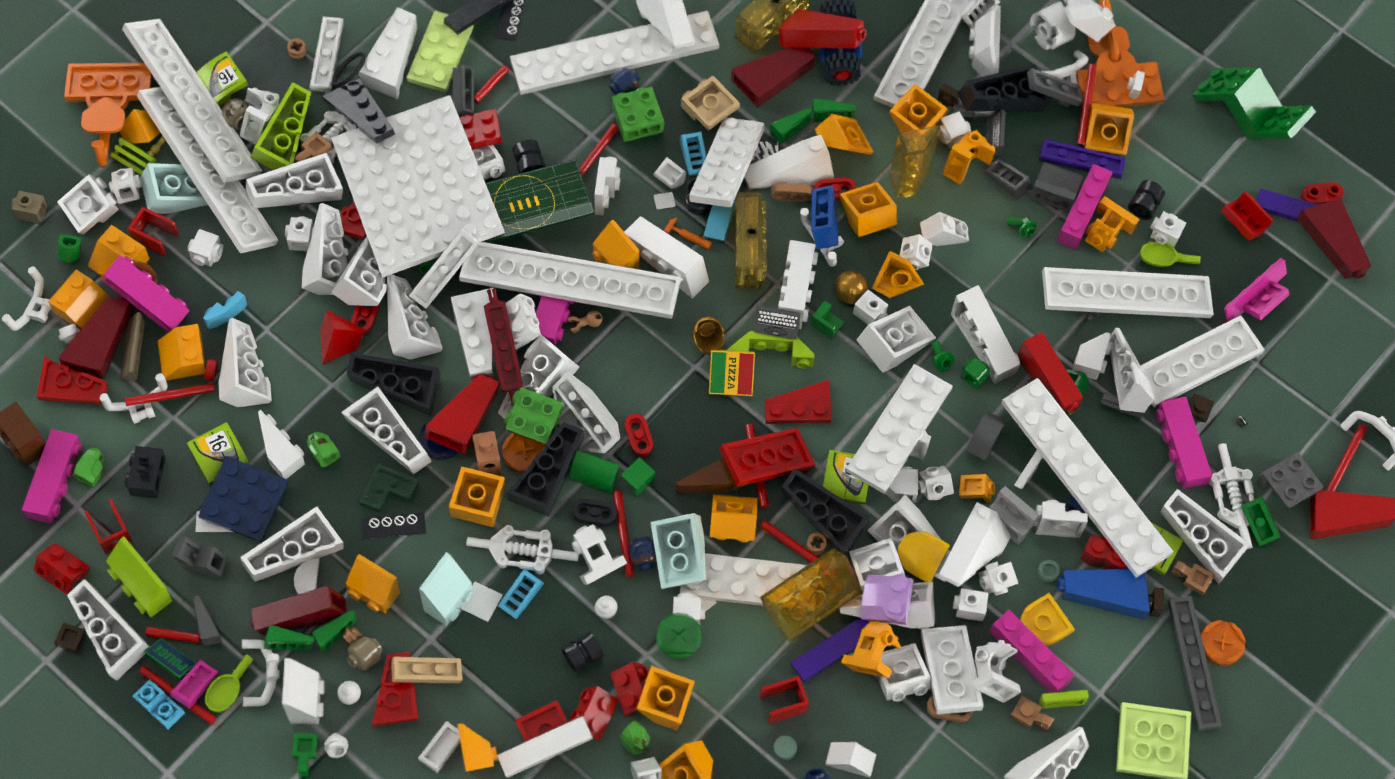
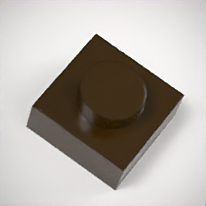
[937,83,960,108]
[1189,394,1214,423]
[1148,587,1164,617]
[54,622,86,653]

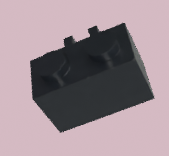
[125,446,166,498]

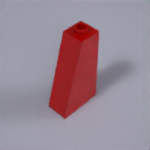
[778,8,866,48]
[1017,332,1083,413]
[425,374,500,455]
[1310,490,1395,539]

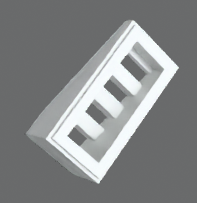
[960,0,1000,29]

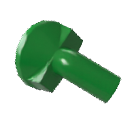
[1007,216,1037,237]
[931,341,954,371]

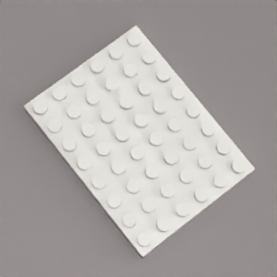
[331,95,505,277]

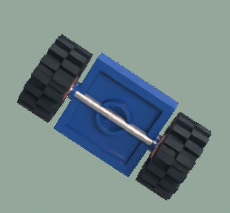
[819,0,863,86]

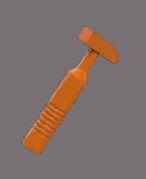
[664,218,713,250]

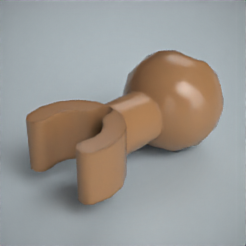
[568,311,603,333]

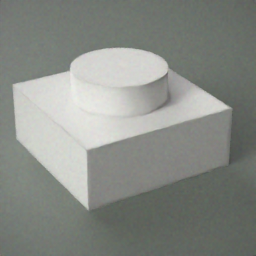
[1127,71,1145,99]

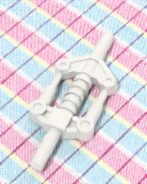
[300,111,356,164]
[1209,443,1254,549]
[466,525,579,575]

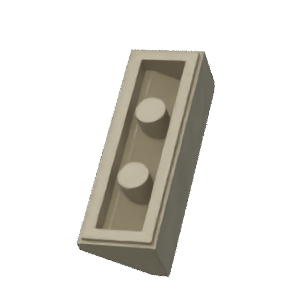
[120,312,145,381]

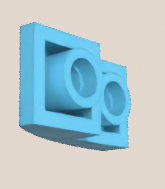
[704,201,736,242]
[203,291,247,330]
[133,680,185,730]

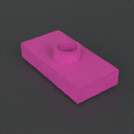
[171,660,219,709]

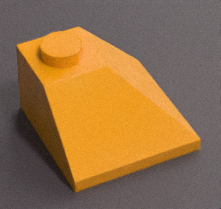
[815,114,874,155]
[457,724,498,772]
[659,740,713,779]

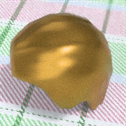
[834,270,868,305]
[692,316,725,354]

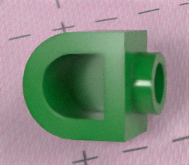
[57,234,82,263]
[960,358,990,388]

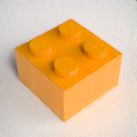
[449,466,506,527]

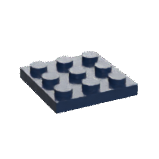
[198,456,289,543]

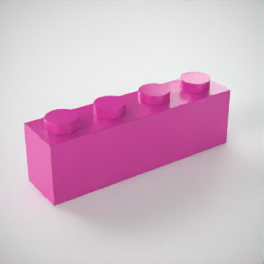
[1057,164,1113,250]
[100,255,190,333]
[530,296,574,346]
[1155,397,1212,489]
[22,429,82,524]
[989,610,1074,693]

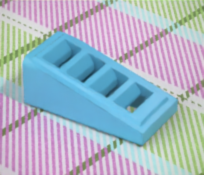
[679,132,706,176]
[498,569,544,619]

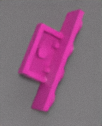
[1224,258,1289,322]

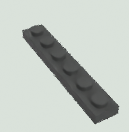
[1168,596,1222,732]

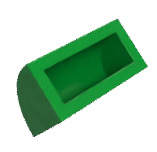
[570,450,619,494]

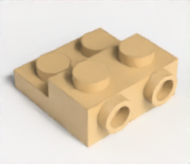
[681,76,740,131]

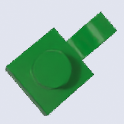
[292,733,319,777]

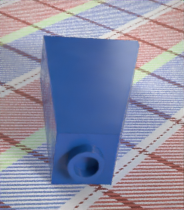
[1057,569,1150,619]

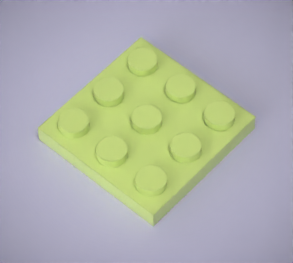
[1116,702,1191,779]

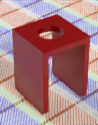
[127,207,179,256]
[84,499,132,554]
[759,676,809,724]

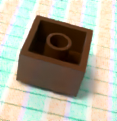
[0,402,46,466]

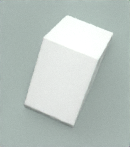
[825,742,876,778]

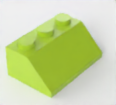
[106,537,173,618]

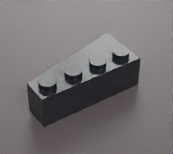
[957,64,1053,111]
[347,353,440,416]
[507,422,584,517]
[782,468,869,559]

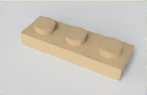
[391,657,462,683]

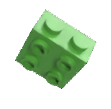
[612,87,664,142]
[504,387,565,444]

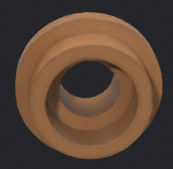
[342,626,363,645]

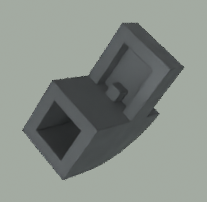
[966,413,1007,461]
[172,536,228,577]

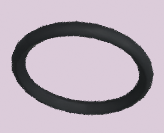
[332,52,366,87]

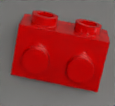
[1221,191,1274,241]
[34,542,90,595]
[610,662,649,716]
[570,686,619,741]

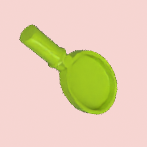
[1140,242,1201,267]
[205,654,254,712]

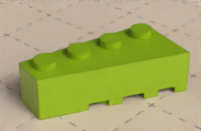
[251,82,311,170]

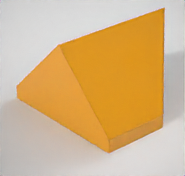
[119,109,160,144]
[872,251,924,298]

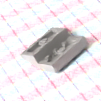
[989,486,1039,545]

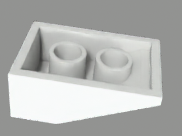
[856,306,936,372]
[282,658,325,724]

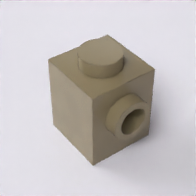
[11,191,48,224]

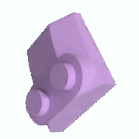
[861,575,913,625]

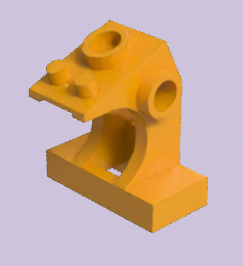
[942,130,995,185]
[1085,196,1140,252]
[841,621,901,678]

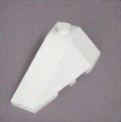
[1064,0,1115,42]
[744,134,834,189]
[302,203,349,295]
[331,236,387,306]
[387,274,443,360]
[219,318,272,407]
[1109,328,1154,413]
[498,335,579,419]
[867,495,950,582]
[938,502,1011,587]
[840,582,935,629]
[1004,727,1089,779]

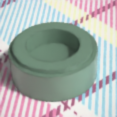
[1037,560,1060,584]
[773,736,797,760]

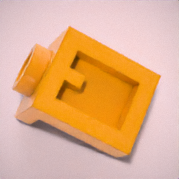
[959,474,995,502]

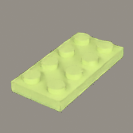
[406,11,474,93]

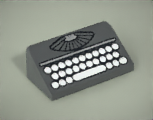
[986,110,1006,157]
[754,306,801,339]

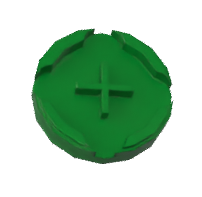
[656,613,702,659]

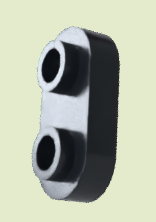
[572,499,617,527]

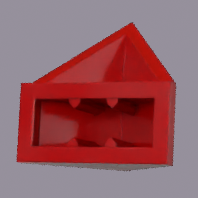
[320,311,365,365]

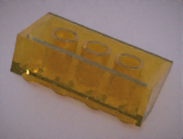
[890,125,940,197]
[760,548,863,642]

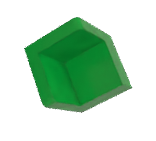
[811,301,844,339]
[622,457,655,497]

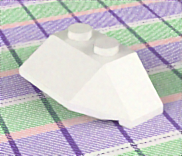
[969,5,1001,77]
[552,372,620,453]

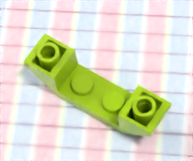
[727,331,814,369]

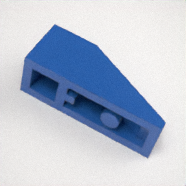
[811,185,839,249]

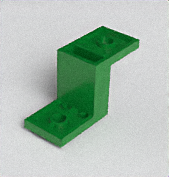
[1192,67,1316,139]

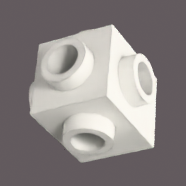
[109,167,142,204]
[1150,211,1186,247]
[285,216,314,251]
[900,234,933,270]
[918,466,954,500]
[978,561,1018,596]

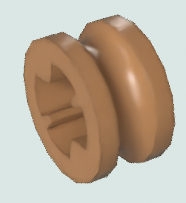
[287,38,307,59]
[806,533,827,555]

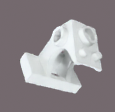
[239,88,279,145]
[572,525,627,585]
[973,640,1021,703]

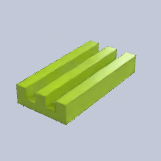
[110,137,156,175]
[1038,690,1089,709]

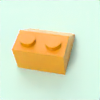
[889,84,948,147]
[1085,103,1134,155]
[840,182,897,237]
[592,220,639,270]
[88,225,150,277]
[48,270,110,330]
[157,324,206,381]
[710,494,757,542]
[345,554,401,614]
[636,666,695,731]

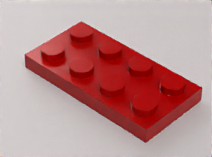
[719,428,816,487]

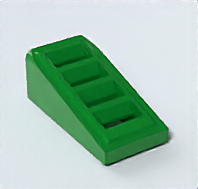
[812,98,856,122]
[770,108,812,144]
[312,610,357,653]
[263,625,314,650]

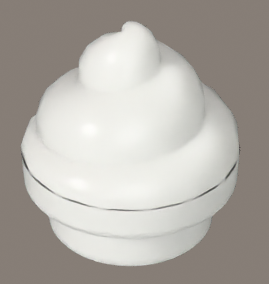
[58,324,80,345]
[595,595,618,619]
[337,681,361,705]
[324,733,348,758]

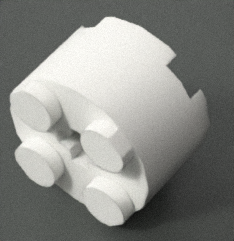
[1030,2,1075,50]

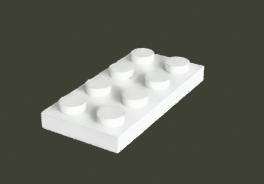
[920,625,983,714]

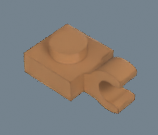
[295,132,332,163]
[1171,561,1214,596]
[1010,696,1054,731]

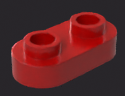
[814,177,856,201]
[1301,182,1344,205]
[351,303,380,335]
[625,414,653,457]

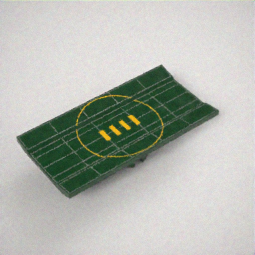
[481,159,595,243]

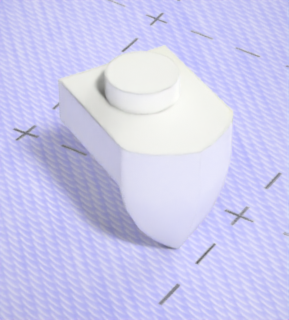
[653,157,686,189]

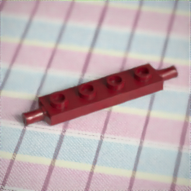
[484,288,523,405]

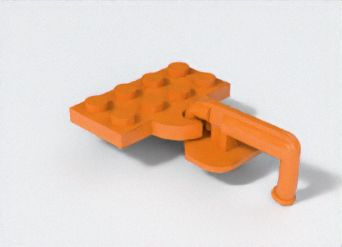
[1076,0,1165,107]
[64,63,153,168]

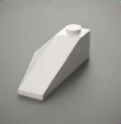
[636,0,695,49]

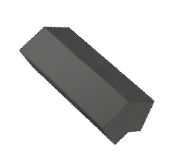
[453,65,474,117]

